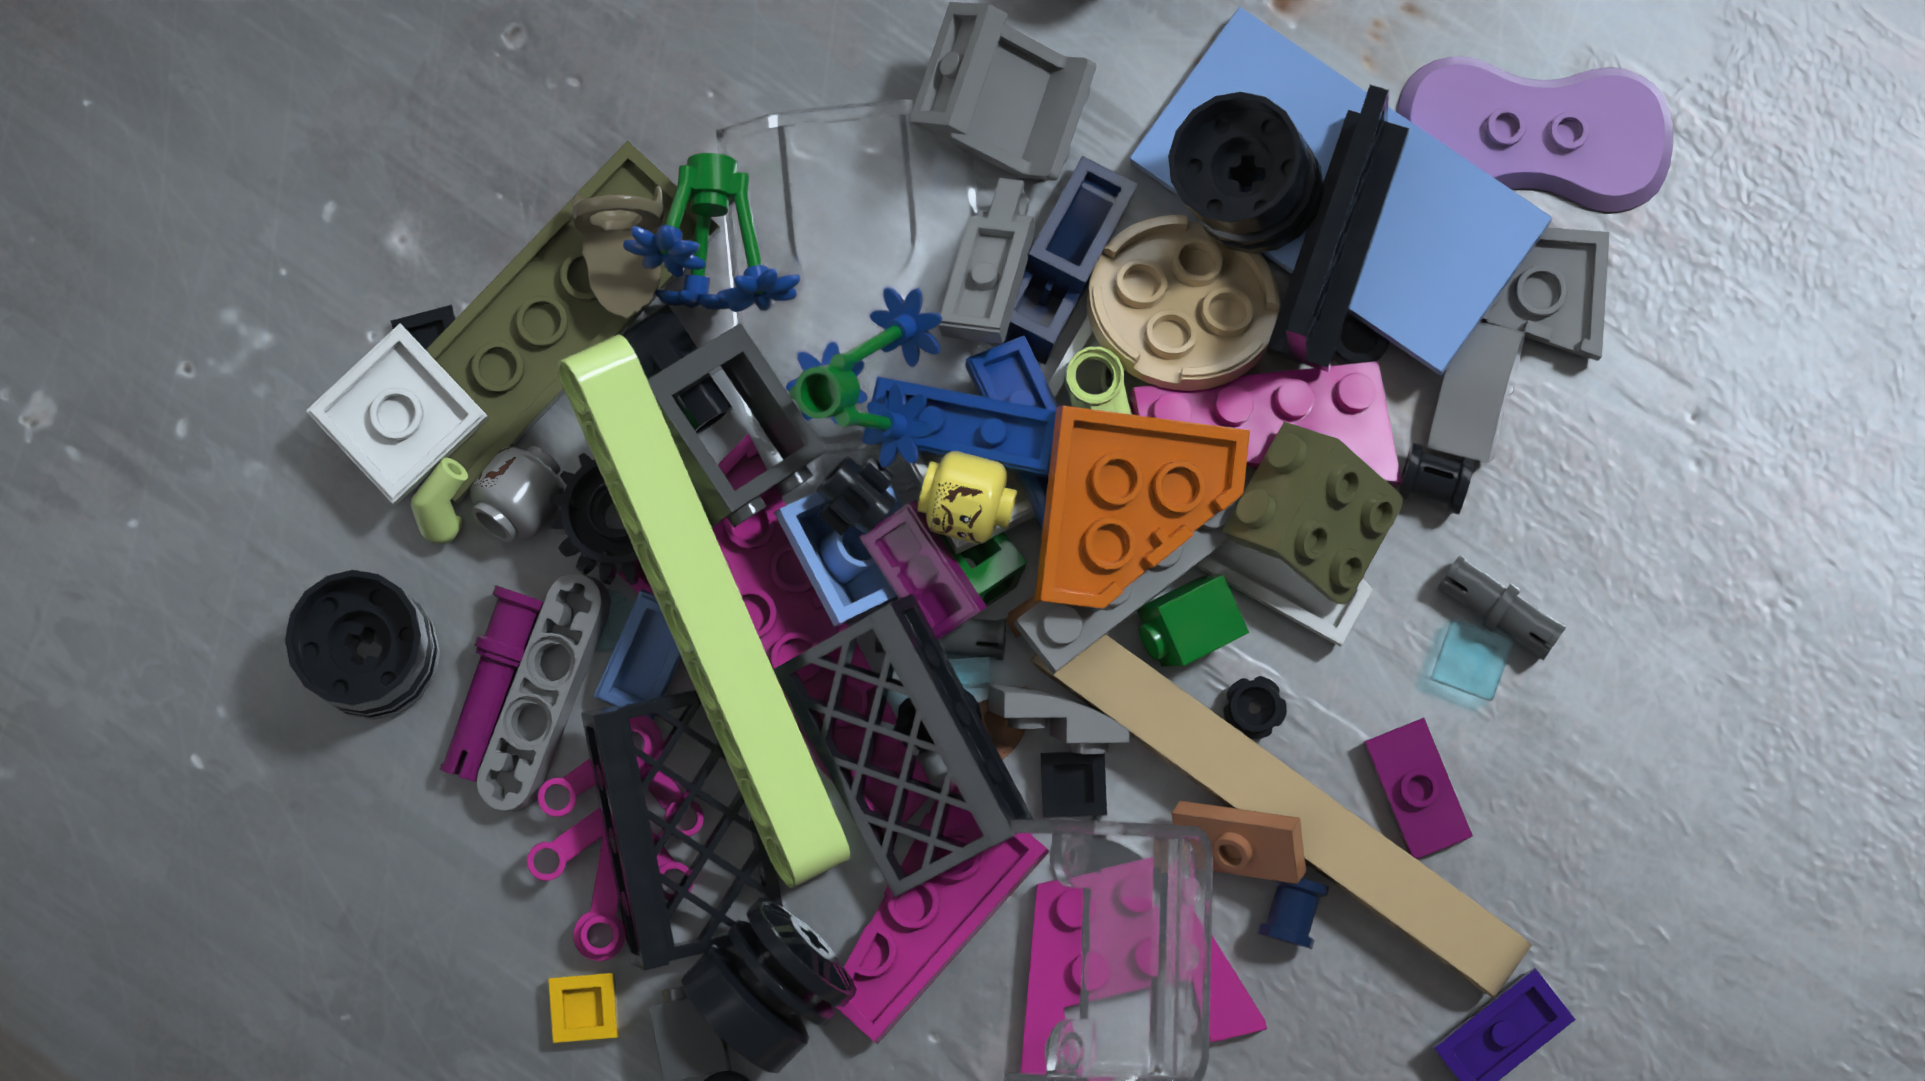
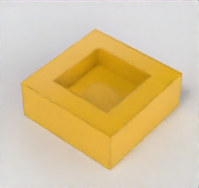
[548,973,619,1043]

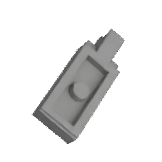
[938,178,1035,344]

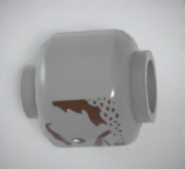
[470,446,564,542]

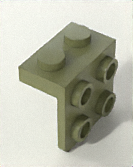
[1222,421,1403,604]

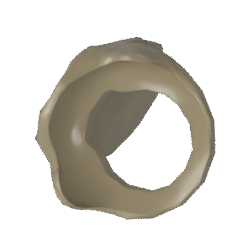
[572,186,665,319]

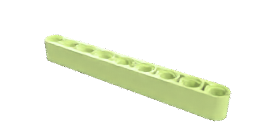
[558,334,850,888]

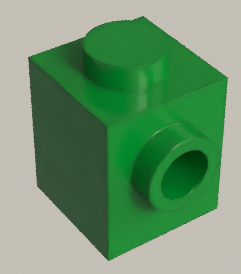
[1137,574,1249,667]

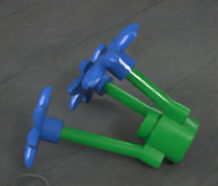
[623,153,801,312]
[786,287,942,468]

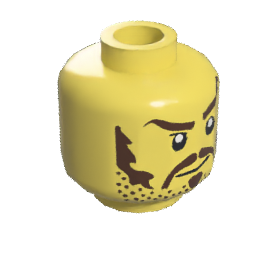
[917,451,1017,544]

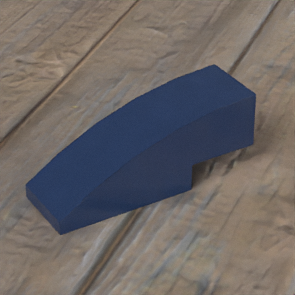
[1004,156,1138,365]

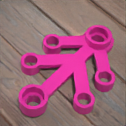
[527,715,704,961]

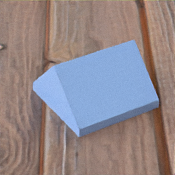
[775,484,903,627]

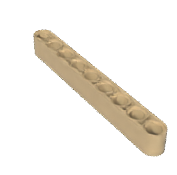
[1030,634,1532,999]

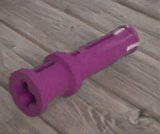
[439,585,544,782]

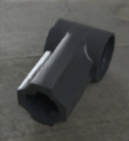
[622,304,733,434]

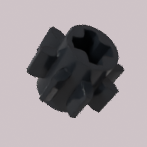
[816,455,896,536]

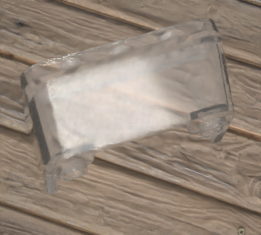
[1004,820,1213,1081]

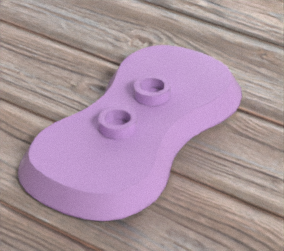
[1397,56,1673,212]

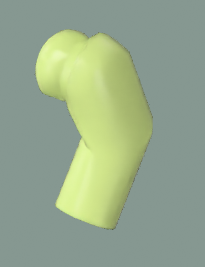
[410,457,468,544]

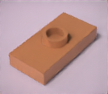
[1172,801,1306,884]

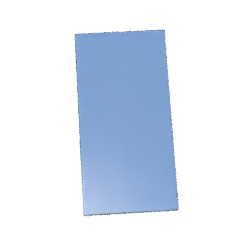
[1130,7,1552,376]

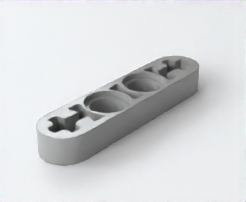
[477,573,611,812]

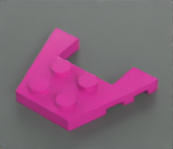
[1020,855,1267,1081]

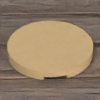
[1087,215,1279,391]

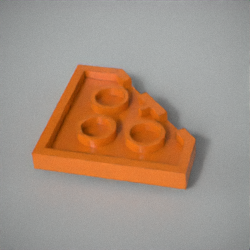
[1034,405,1250,608]

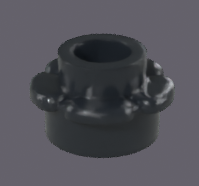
[1223,676,1287,739]

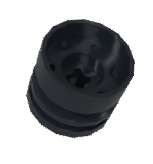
[1168,92,1324,254]
[285,570,440,720]
[681,897,857,1073]

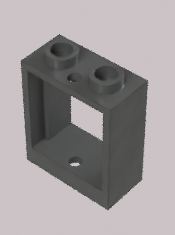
[648,323,826,528]

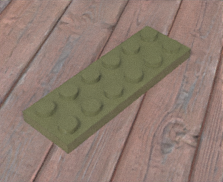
[426,140,721,504]

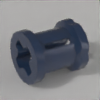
[1257,878,1329,949]

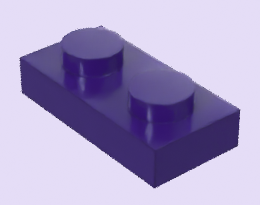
[1431,968,1576,1081]

